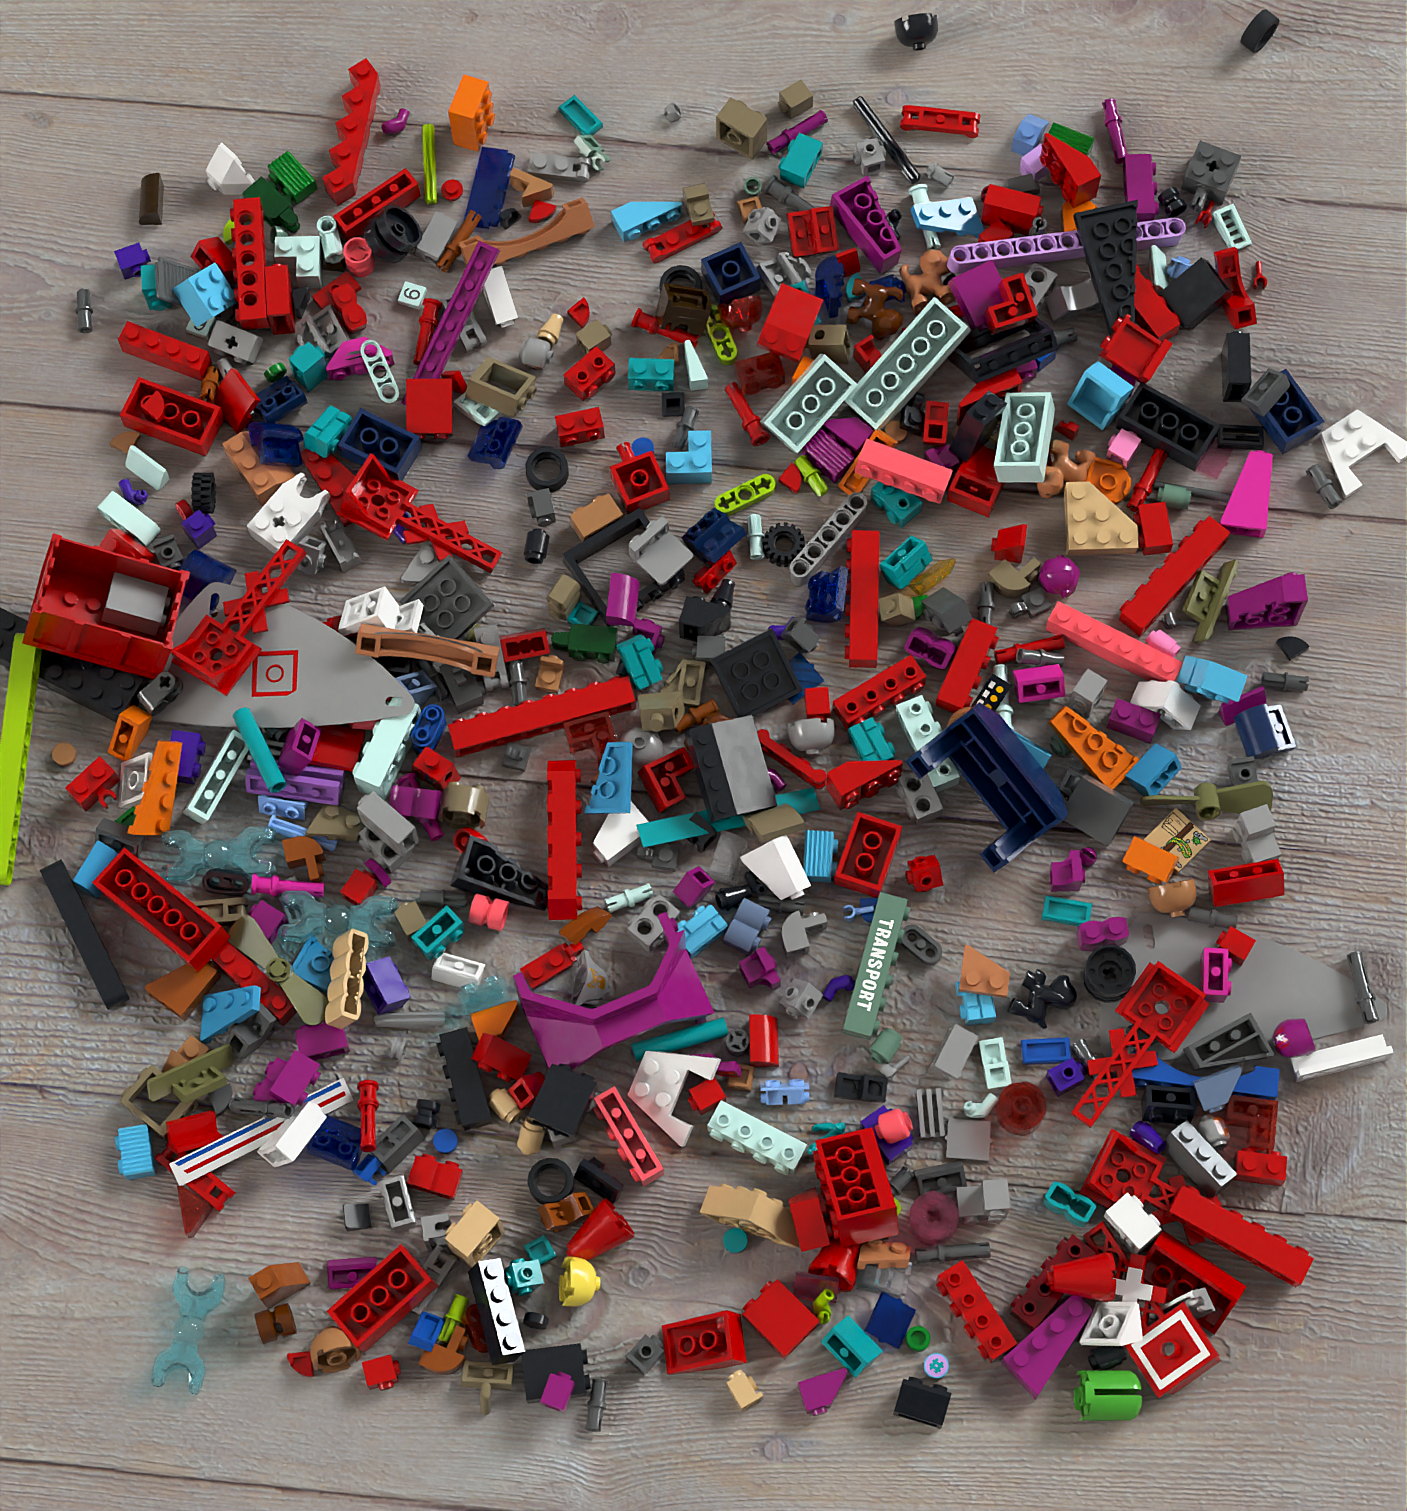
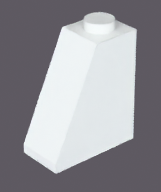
[482,266,518,328]
[593,801,648,867]
[740,835,811,900]
[257,1101,326,1168]

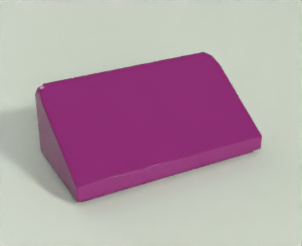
[1218,687,1267,726]
[327,1257,377,1289]

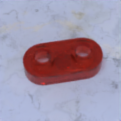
[462,1304,489,1353]

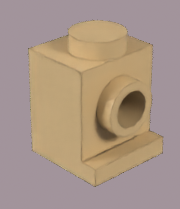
[726,1370,763,1412]

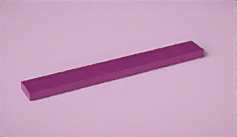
[401,241,500,405]

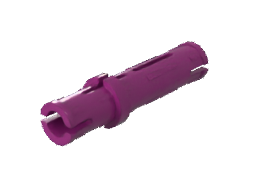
[1102,98,1128,164]
[766,110,828,155]

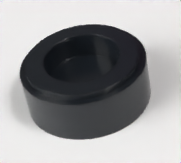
[523,1312,549,1330]

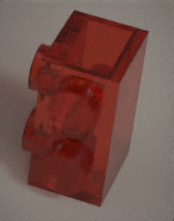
[734,352,785,395]

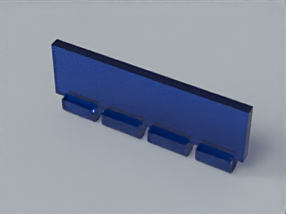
[463,147,515,229]

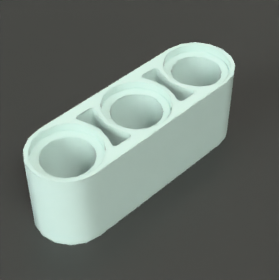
[360,339,399,403]
[97,491,161,547]

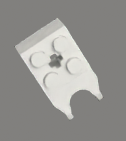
[247,473,331,560]

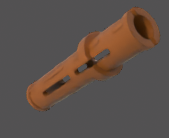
[436,210,482,273]

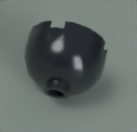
[894,13,938,51]

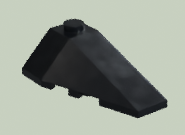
[450,835,548,911]

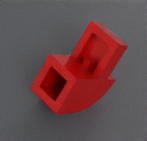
[923,401,949,446]

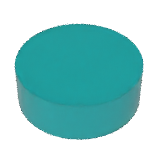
[723,1228,748,1254]

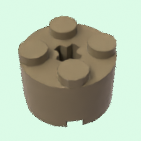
[438,782,489,830]

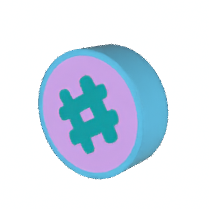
[924,1353,949,1379]

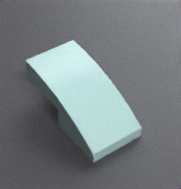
[454,392,501,426]
[978,1037,1012,1089]

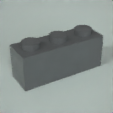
[1164,1120,1237,1198]

